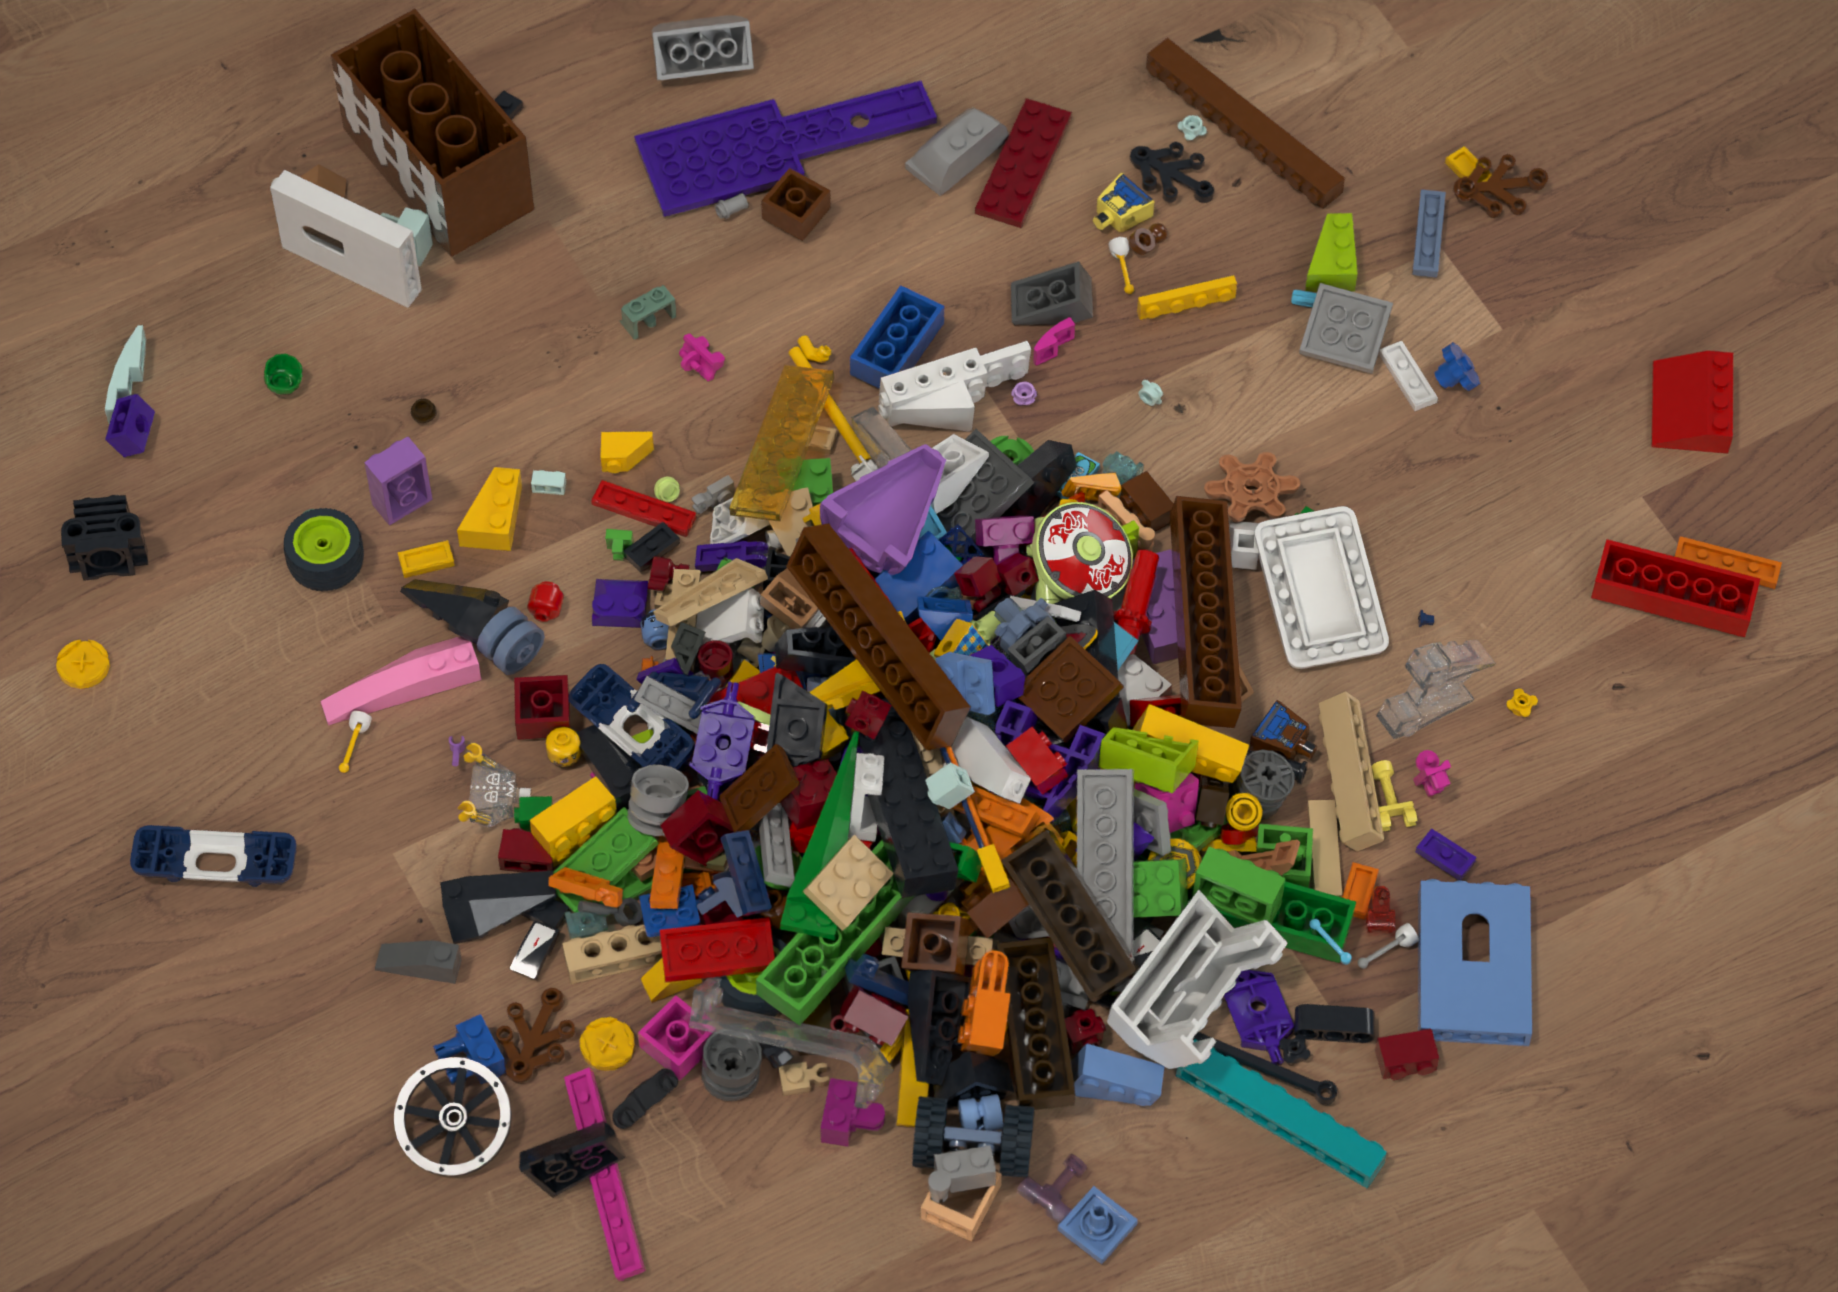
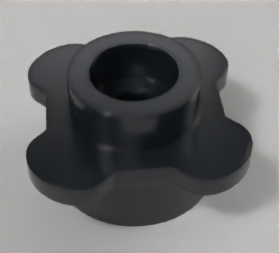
[1279,1035,1310,1064]

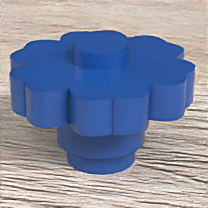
[1434,342,1480,391]

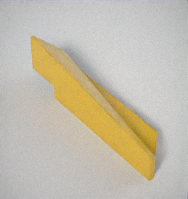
[809,659,880,710]

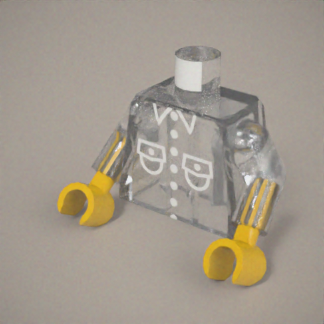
[458,743,532,827]

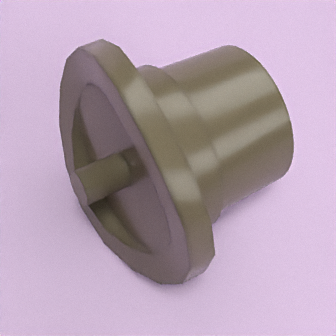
[761,615,791,652]
[736,638,768,668]

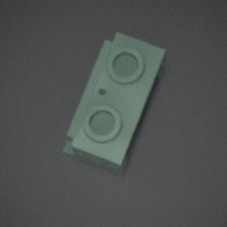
[619,285,677,340]

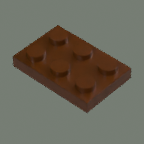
[719,744,799,833]

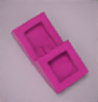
[1033,317,1075,366]

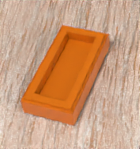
[1342,862,1379,920]

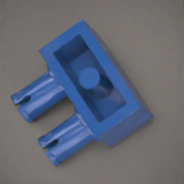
[433,1014,506,1085]

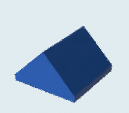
[917,596,973,641]

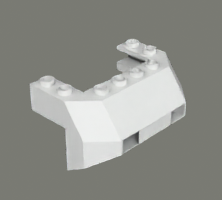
[1107,890,1288,1069]

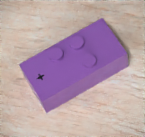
[1132,549,1178,664]

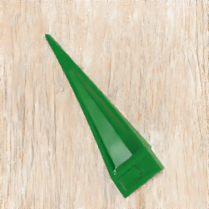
[780,731,858,940]

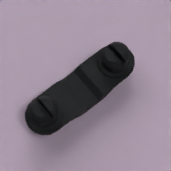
[612,1068,678,1129]

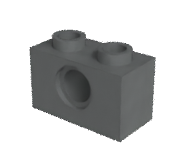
[1007,616,1067,678]

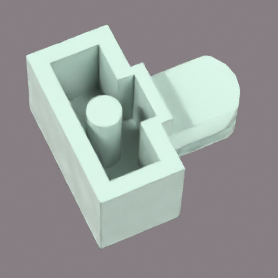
[380,207,433,267]

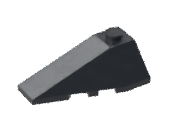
[400,579,509,644]

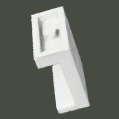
[696,587,764,650]
[848,753,884,841]

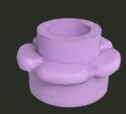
[1012,382,1037,405]

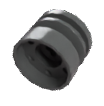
[1228,750,1294,820]
[702,1028,761,1101]

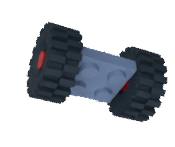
[912,1096,1034,1178]

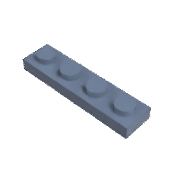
[1412,189,1446,278]

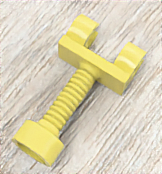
[1371,760,1417,831]

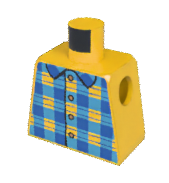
[934,619,989,658]

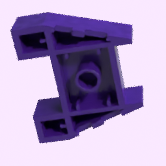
[989,700,1106,824]

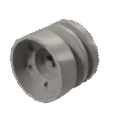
[627,765,689,836]

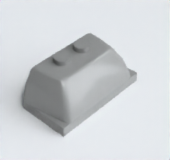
[652,15,754,80]
[905,107,1009,196]

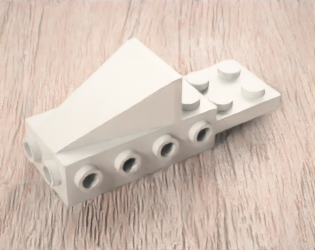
[878,341,1031,432]

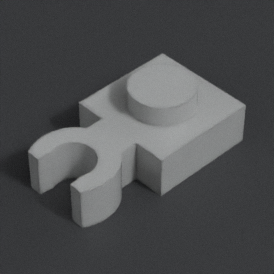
[692,475,735,514]

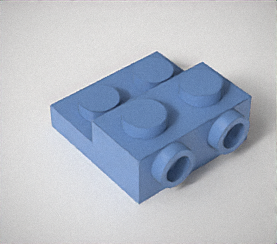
[936,652,995,715]

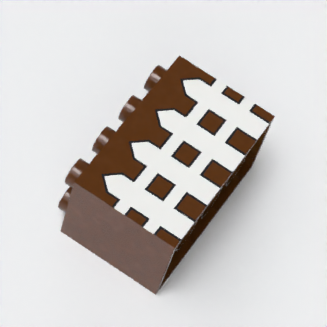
[331,9,535,257]

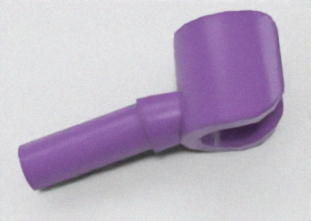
[448,736,466,767]

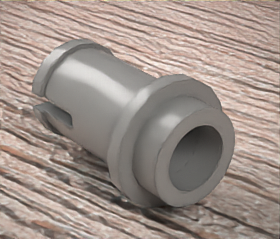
[715,194,748,219]

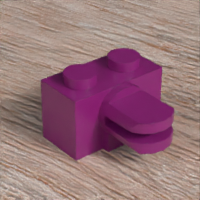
[975,516,1034,565]
[820,1078,885,1147]

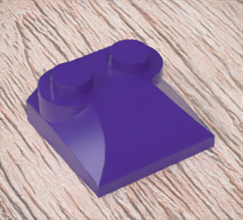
[592,579,648,628]

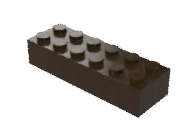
[1001,830,1140,1001]
[997,938,1075,1110]

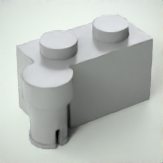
[928,1146,996,1203]

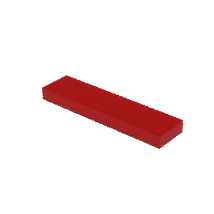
[591,480,697,537]

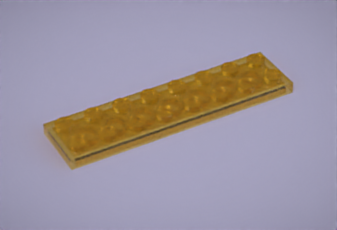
[729,365,834,522]

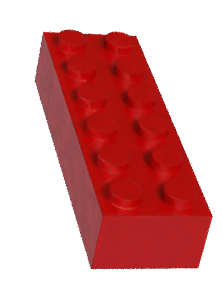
[1591,539,1761,638]

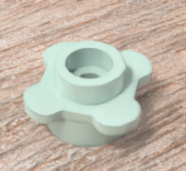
[1178,115,1207,140]
[1138,380,1163,406]

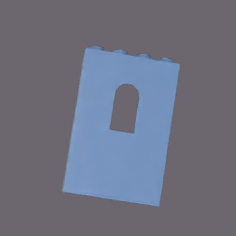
[1418,879,1532,1046]

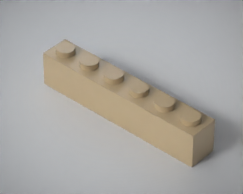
[1319,691,1385,852]

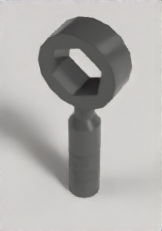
[578,898,642,927]

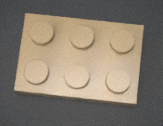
[803,835,894,931]

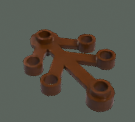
[1453,154,1548,218]
[496,988,575,1083]

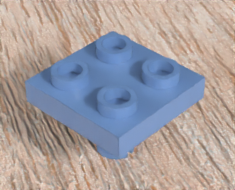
[1058,1186,1138,1264]

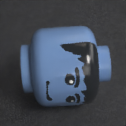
[640,609,669,650]

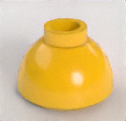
[1225,793,1262,831]

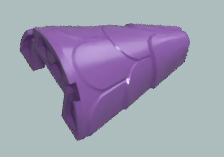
[820,444,946,575]

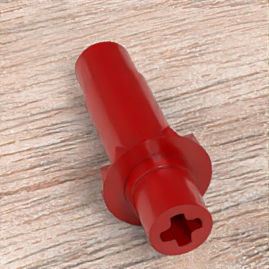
[1113,550,1160,655]

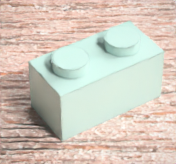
[531,470,566,495]

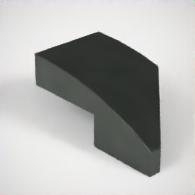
[671,622,706,676]

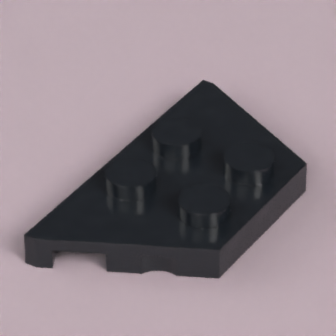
[766,673,828,767]

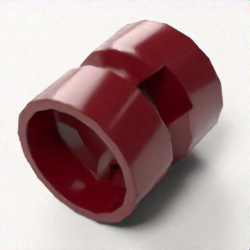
[698,640,734,689]

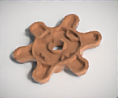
[1204,452,1300,523]

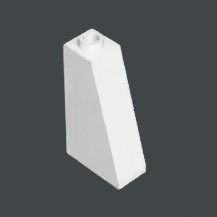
[943,717,1031,804]

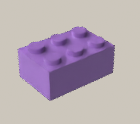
[364,437,432,526]

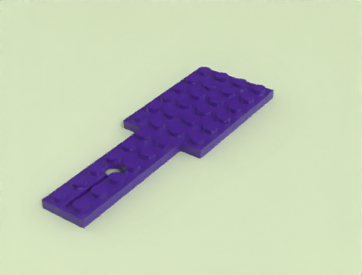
[634,80,937,217]

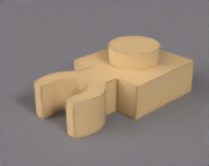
[779,1062,829,1096]

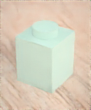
[925,762,974,809]

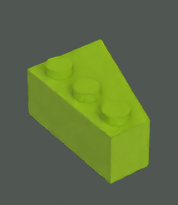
[1305,213,1357,292]
[1098,727,1199,793]

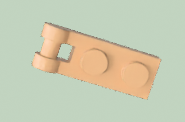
[1098,490,1155,551]

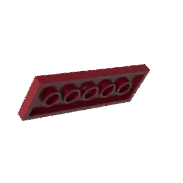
[975,98,1072,228]

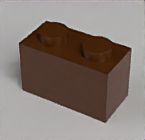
[1119,471,1174,532]

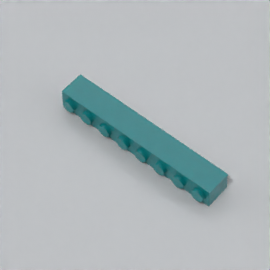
[1176,1039,1387,1189]

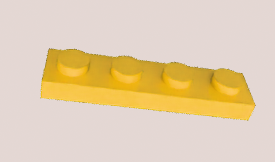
[1137,275,1237,320]

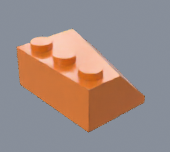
[953,798,1054,882]

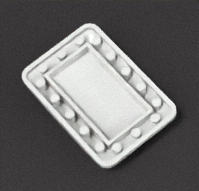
[1254,506,1389,669]

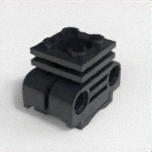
[61,495,148,581]

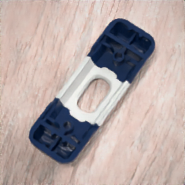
[569,664,695,772]
[130,825,297,887]

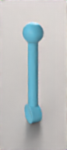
[1309,919,1352,964]

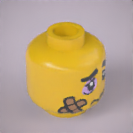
[545,727,581,767]

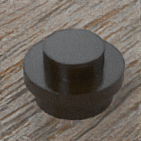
[411,398,436,423]

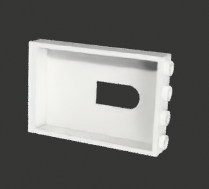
[270,170,422,308]

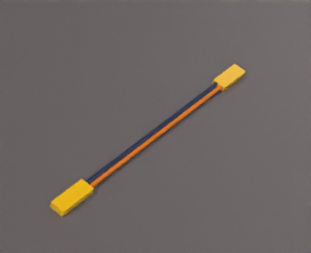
[898,611,1010,893]

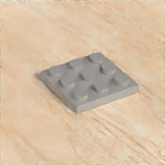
[1299,283,1393,374]

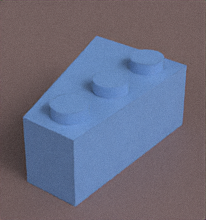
[1071,1044,1164,1106]

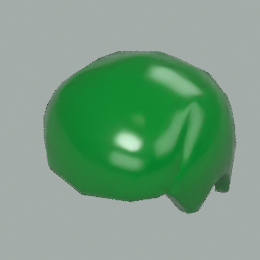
[264,353,303,395]

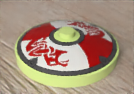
[1032,502,1133,599]

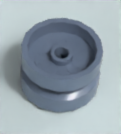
[477,607,545,675]

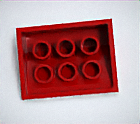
[1651,350,1733,454]

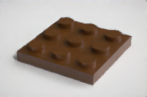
[1017,636,1124,744]

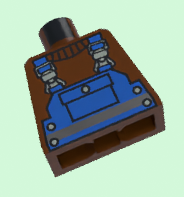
[1249,700,1318,760]

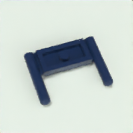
[626,671,721,719]

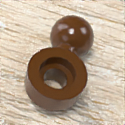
[1129,223,1168,255]

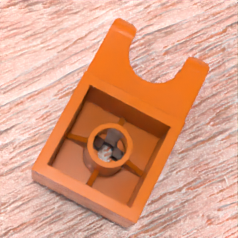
[958,950,1010,1057]

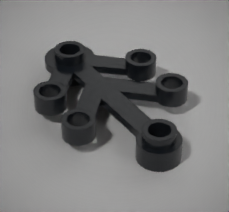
[1130,142,1214,203]

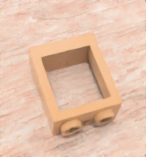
[921,1151,1002,1242]

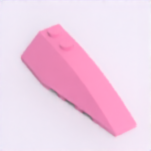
[321,636,481,725]

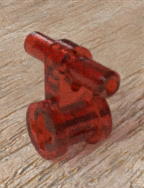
[1366,885,1396,934]

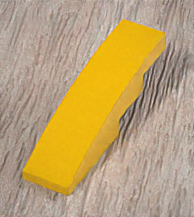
[896,1010,929,1127]

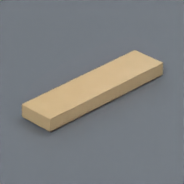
[1308,800,1342,897]

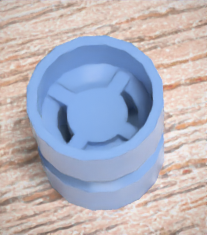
[958,1095,1003,1132]

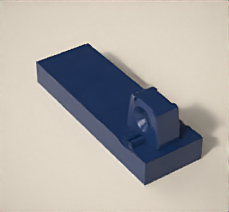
[721,830,772,916]
[844,954,909,1005]

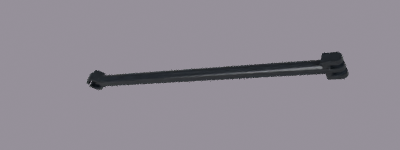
[1087,994,1337,1105]

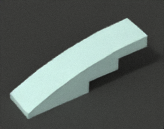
[105,325,146,424]

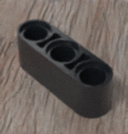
[1294,1004,1375,1043]

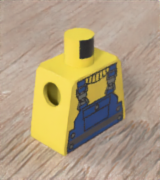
[1093,173,1154,232]

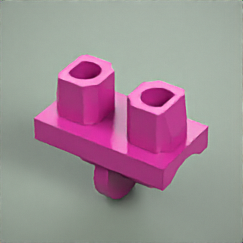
[679,333,725,382]
[1413,750,1451,797]

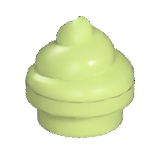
[654,477,680,502]

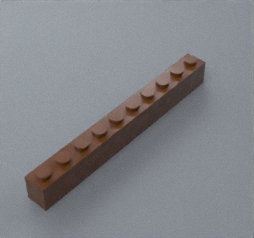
[1146,38,1345,209]

